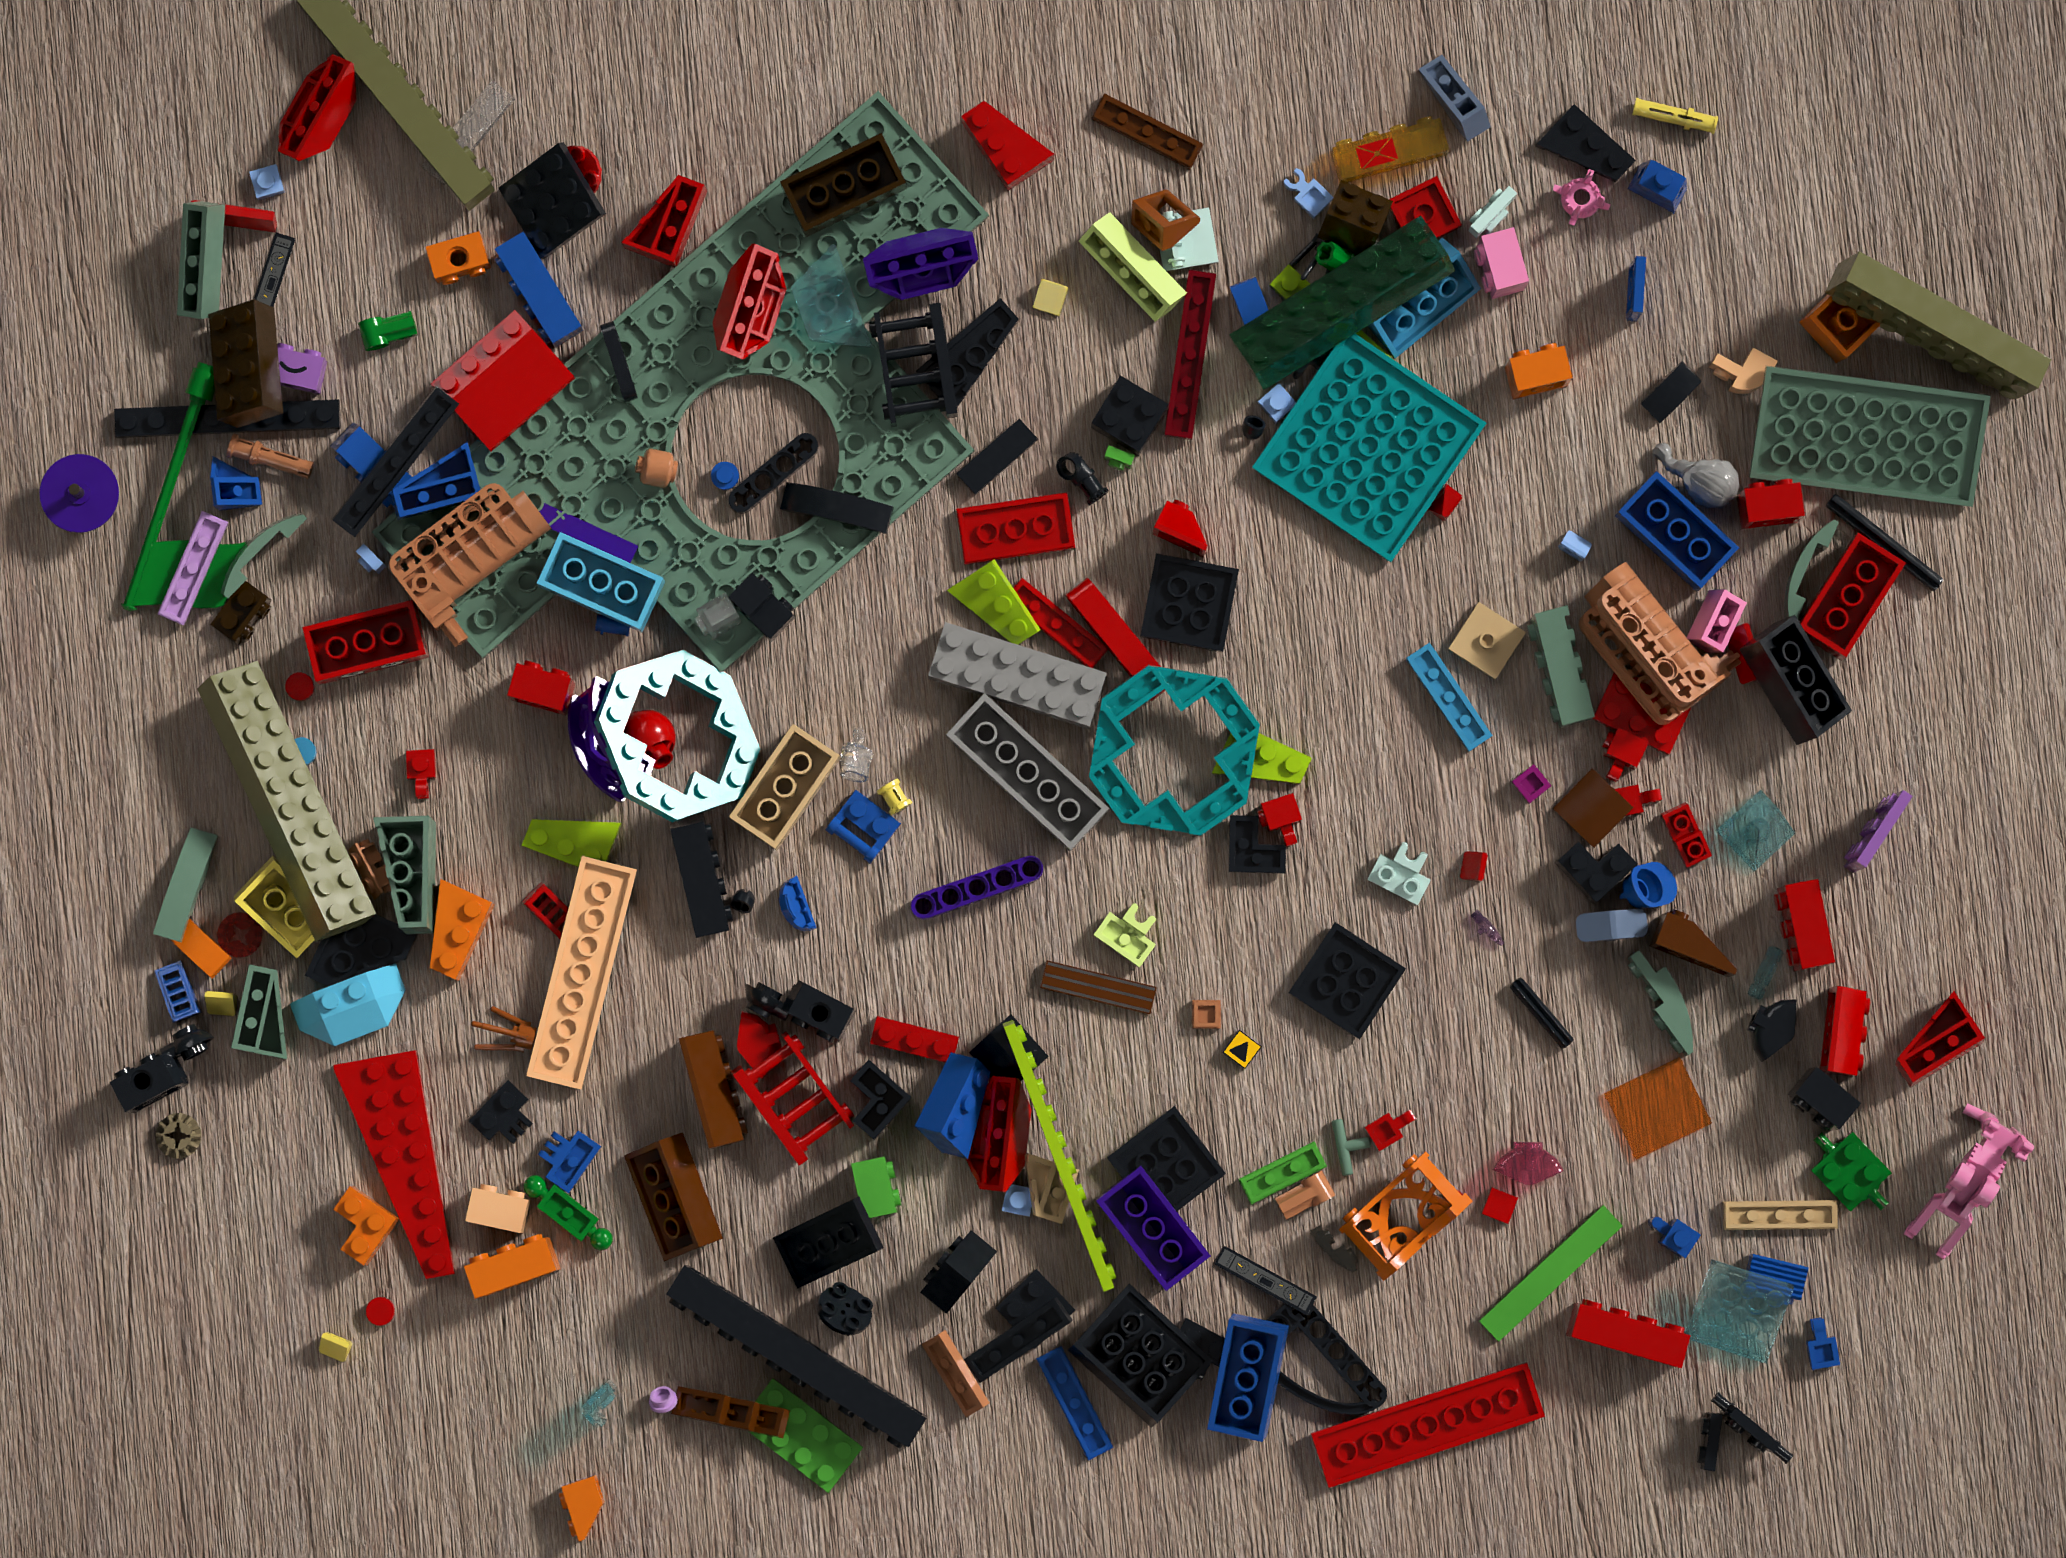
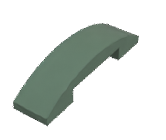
[221,513,307,599]
[1784,520,1839,619]

